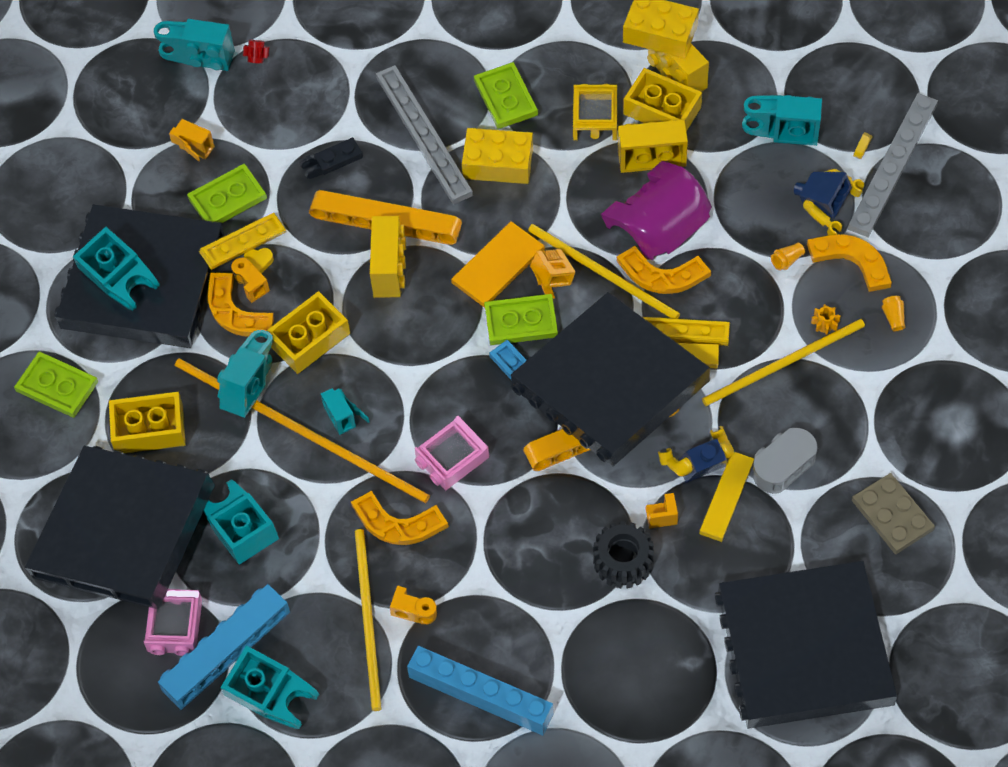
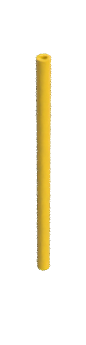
[528,224,680,319]
[702,319,865,406]
[355,529,382,711]

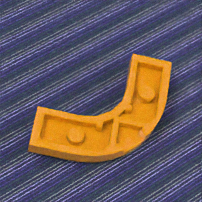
[807,234,892,292]
[616,246,711,294]
[208,273,274,337]
[351,491,449,545]

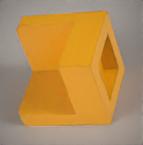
[645,493,678,529]

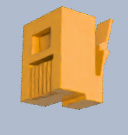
[169,119,215,161]
[530,249,575,299]

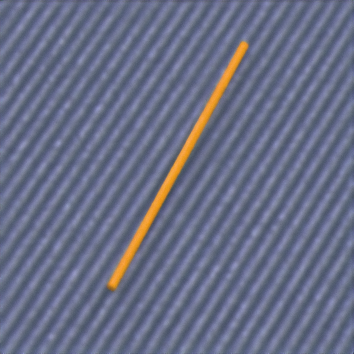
[175,358,430,503]

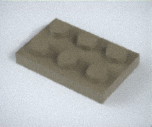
[852,473,935,555]

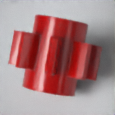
[243,40,269,63]

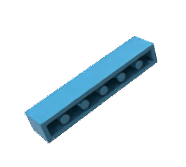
[158,584,290,710]
[407,646,554,736]

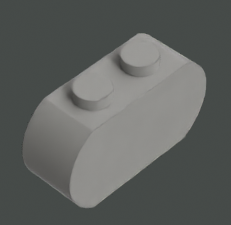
[753,428,817,494]

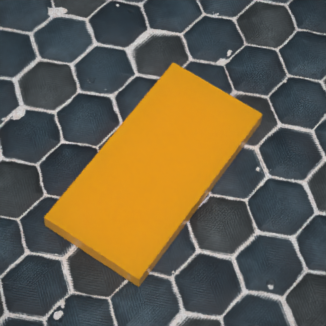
[451,221,545,308]

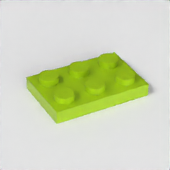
[474,62,538,129]
[187,164,267,223]
[484,294,558,346]
[14,351,98,418]

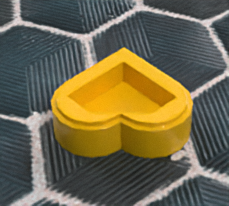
[853,132,872,159]
[244,248,274,274]

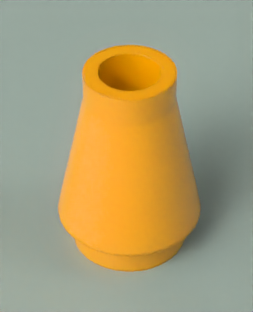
[771,243,805,270]
[881,296,906,331]

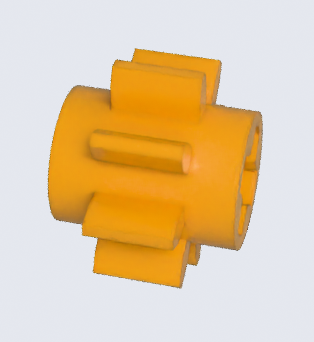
[811,304,841,335]

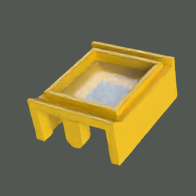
[573,84,617,140]

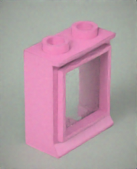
[414,416,489,491]
[144,589,202,656]

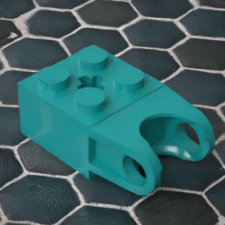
[153,19,235,71]
[742,95,822,146]
[73,227,160,311]
[217,330,273,418]
[203,480,279,565]
[221,645,320,729]

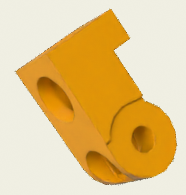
[231,257,270,303]
[390,586,437,625]

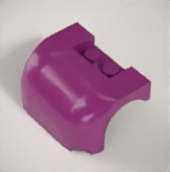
[601,161,712,260]

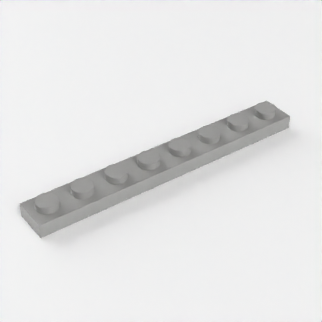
[376,65,473,205]
[848,93,938,238]

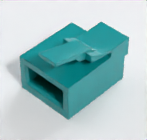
[321,388,370,435]

